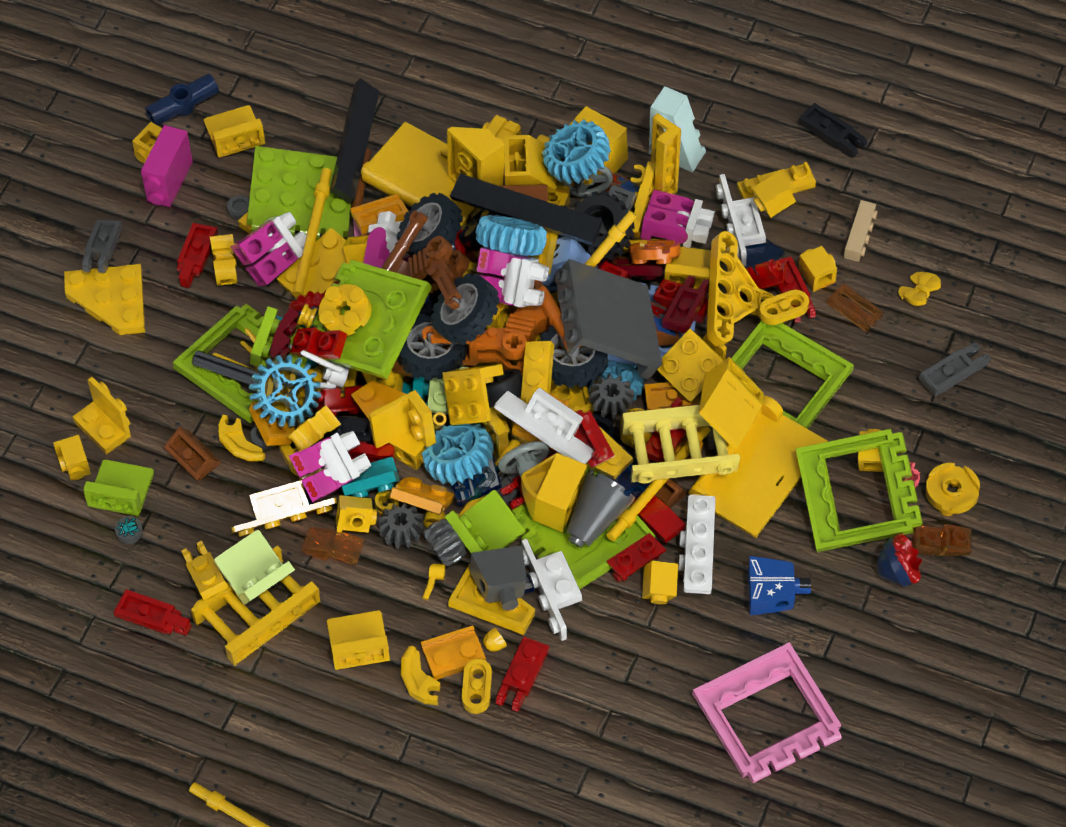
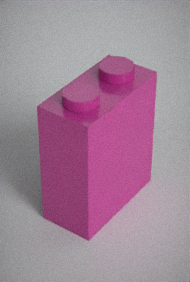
[141,125,193,207]

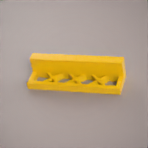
[651,113,681,194]

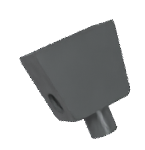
[469,545,526,611]

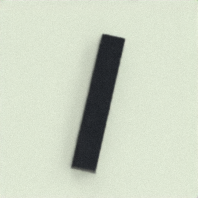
[330,78,380,203]
[450,174,603,245]

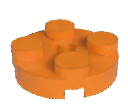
[629,240,681,264]

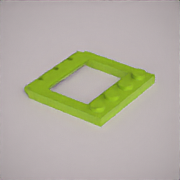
[173,304,312,424]
[731,320,854,429]
[796,429,923,552]

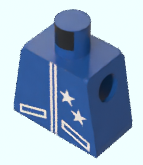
[748,556,811,615]

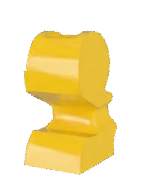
[210,234,238,286]
[287,405,341,452]

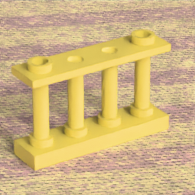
[621,405,740,484]

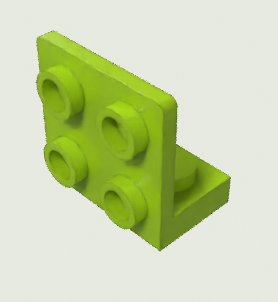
[250,307,308,379]
[83,460,154,516]
[445,490,526,553]

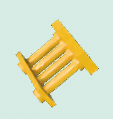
[191,545,321,666]

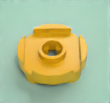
[319,284,372,336]
[925,463,980,516]

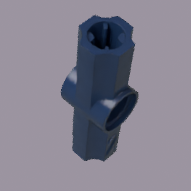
[145,74,219,125]

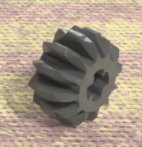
[589,373,634,420]
[378,503,424,550]
[424,519,467,566]

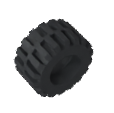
[571,191,635,262]

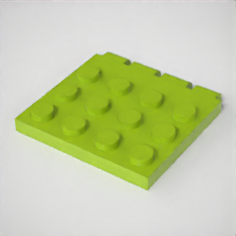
[247,146,351,240]
[312,260,432,380]
[512,467,655,590]

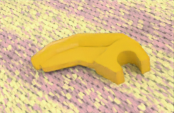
[219,415,265,462]
[400,646,441,705]

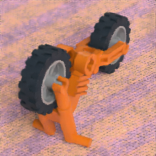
[397,280,608,388]

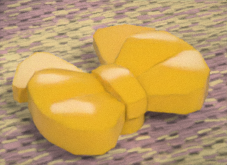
[898,271,941,306]

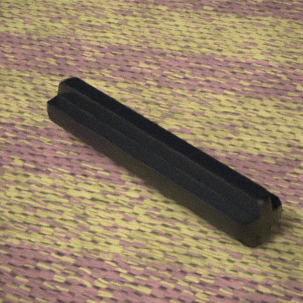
[192,350,261,384]

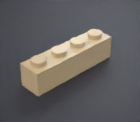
[844,200,878,262]

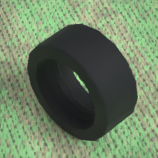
[486,369,523,408]

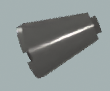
[566,470,635,548]

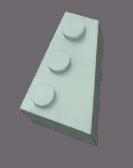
[649,86,706,173]

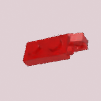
[177,223,218,288]
[114,589,192,636]

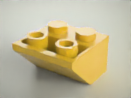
[503,135,556,193]

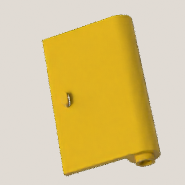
[361,122,476,226]
[689,396,828,538]

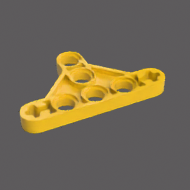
[707,231,774,347]

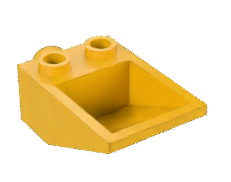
[698,357,764,449]

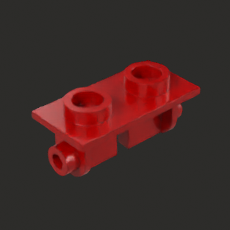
[740,259,787,296]
[316,385,363,415]
[574,410,615,468]
[606,533,666,582]

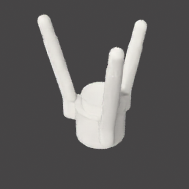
[290,344,349,389]

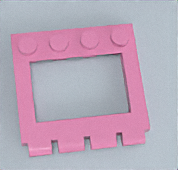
[692,642,842,783]

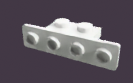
[716,174,766,266]
[494,388,594,464]
[678,495,715,594]
[521,539,582,641]

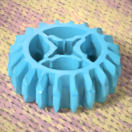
[542,119,611,184]
[476,215,547,256]
[249,355,321,427]
[421,423,494,485]

